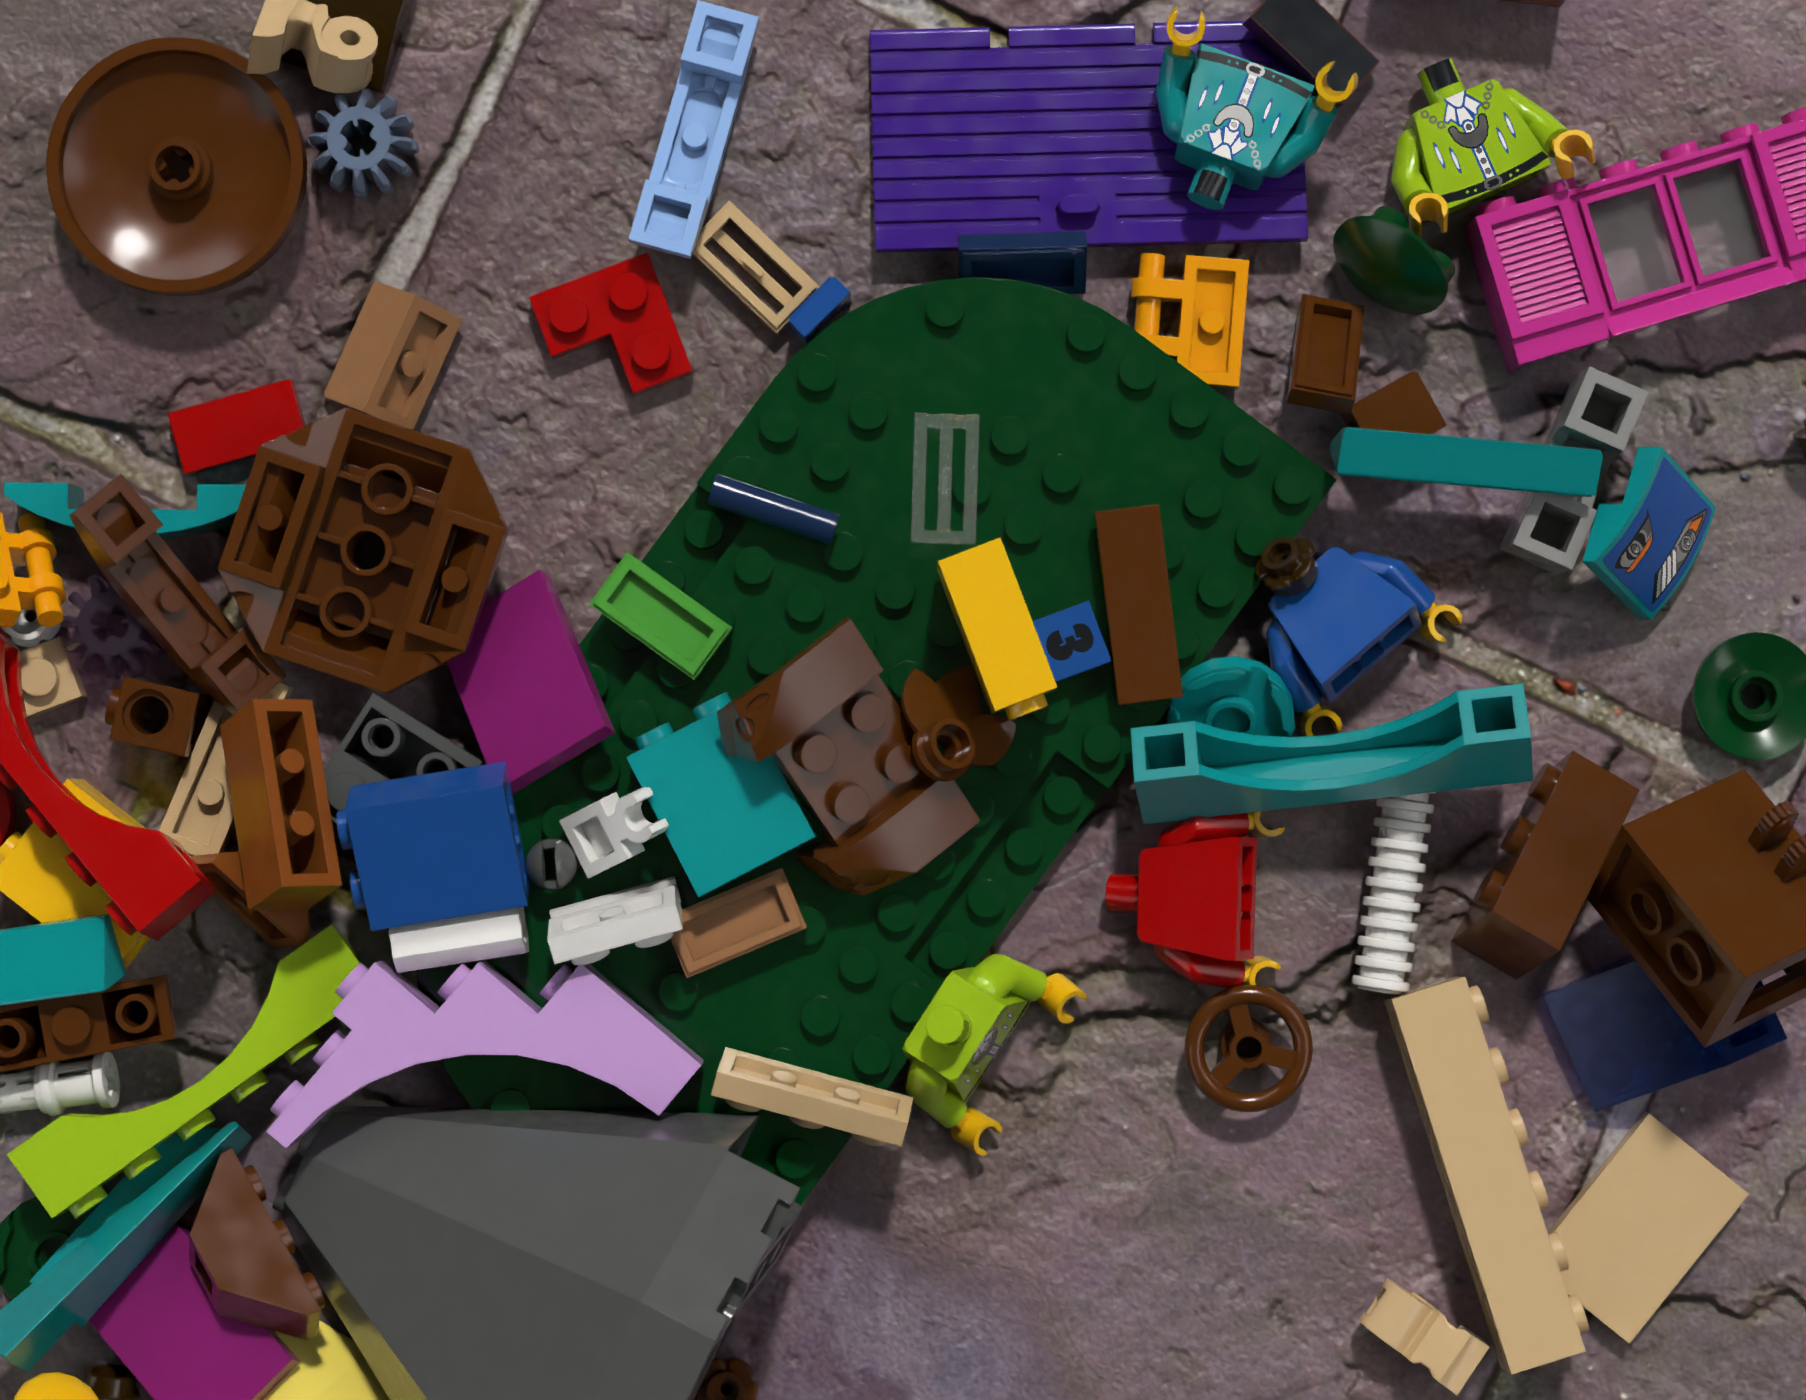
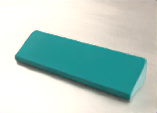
[1329,427,1603,497]
[0,914,126,1006]

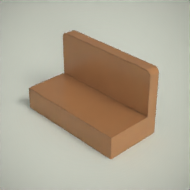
[324,282,463,430]

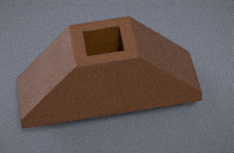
[0,974,178,1072]
[189,1148,325,1340]

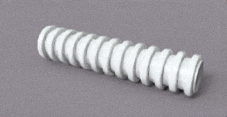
[1352,792,1436,995]

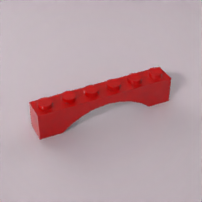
[0,627,218,941]

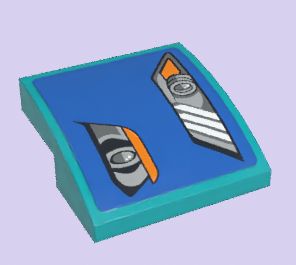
[1582,447,1716,620]

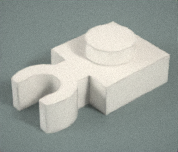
[559,787,669,879]

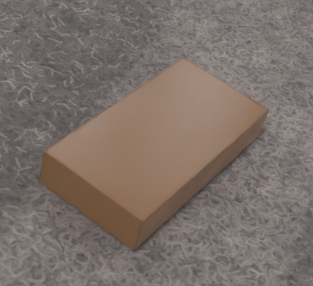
[670,867,807,978]

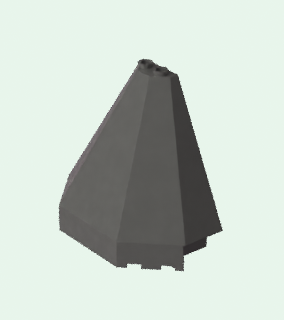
[272,1106,803,1400]

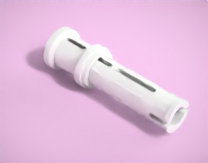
[0,1051,120,1116]

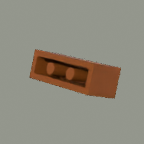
[220,699,342,911]

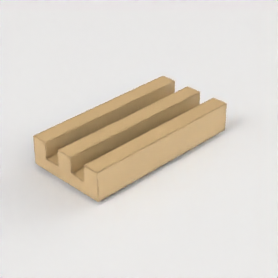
[692,200,820,336]

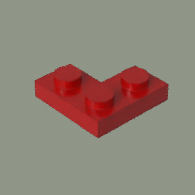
[529,252,694,396]

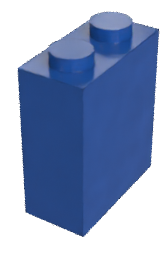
[337,761,530,931]

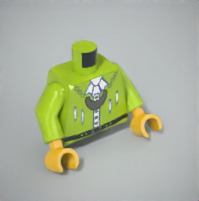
[1391,58,1596,238]
[902,954,1087,1156]

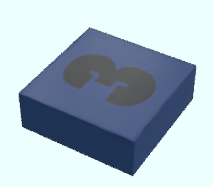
[789,276,851,345]
[1033,600,1111,682]

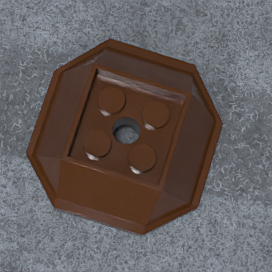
[218,407,509,694]

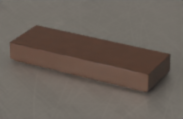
[1094,504,1183,705]

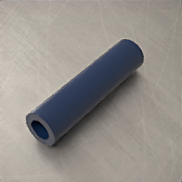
[707,474,840,545]

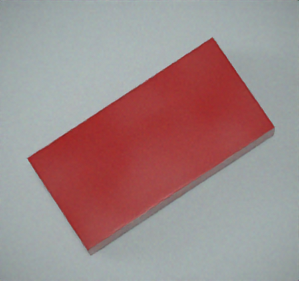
[167,379,306,476]

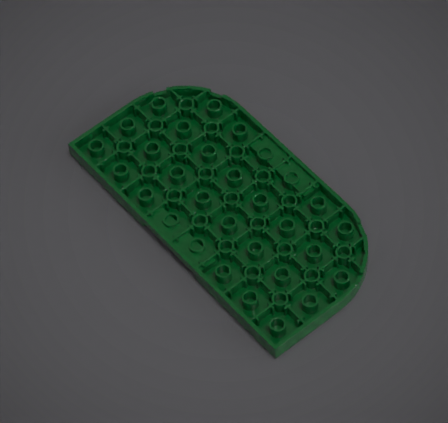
[416,277,1337,1205]

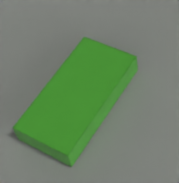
[589,552,733,681]

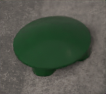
[1333,206,1455,314]

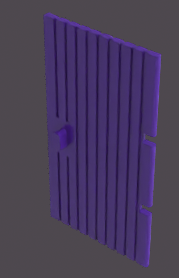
[870,20,1308,253]

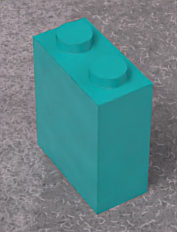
[626,692,817,897]

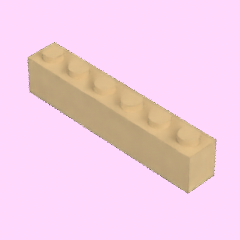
[1383,976,1589,1375]

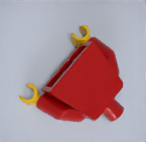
[1105,811,1285,991]

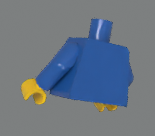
[1266,546,1462,736]

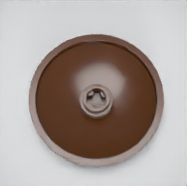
[46,37,307,296]

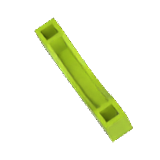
[7,924,366,1219]

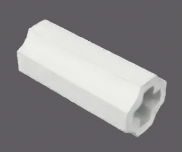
[389,907,529,973]

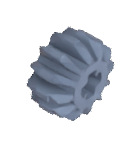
[308,88,419,200]

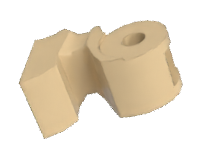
[247,0,378,93]
[1358,1278,1490,1395]

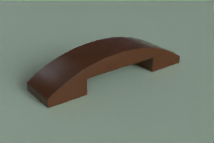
[69,474,287,715]

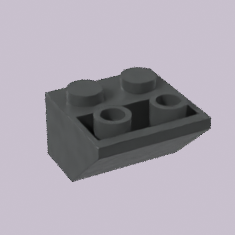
[324,693,484,823]

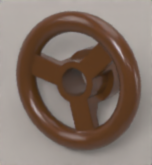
[1184,985,1313,1112]

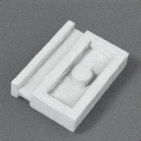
[547,876,683,965]

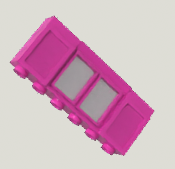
[1463,107,1806,373]

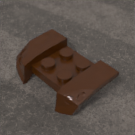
[717,618,980,895]

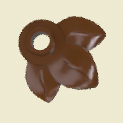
[901,666,1016,782]

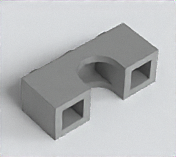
[1499,366,1649,575]

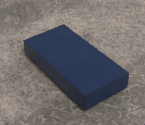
[958,231,1087,294]

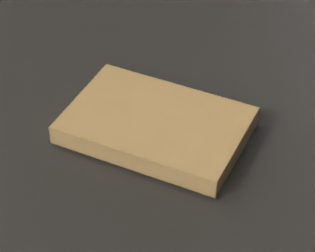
[1548,1111,1749,1344]

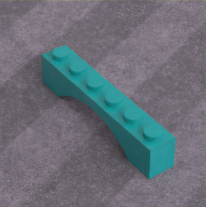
[1131,683,1533,824]

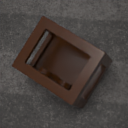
[1587,769,1806,1047]

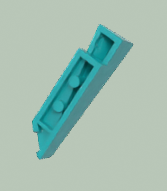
[0,1121,253,1373]

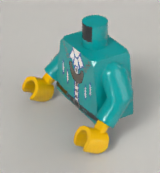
[1155,6,1358,210]

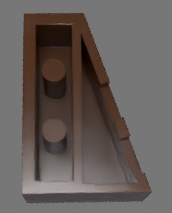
[1451,751,1640,980]

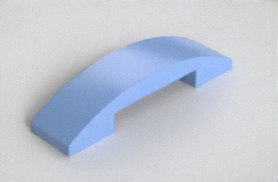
[628,0,759,259]

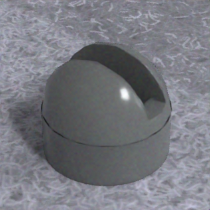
[525,838,579,890]

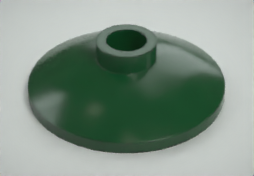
[1692,632,1806,760]

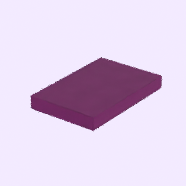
[447,570,616,794]
[89,1222,300,1400]

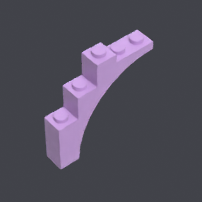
[266,960,704,1148]

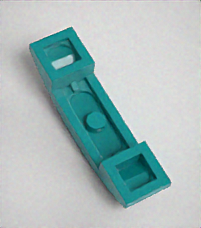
[4,482,246,539]

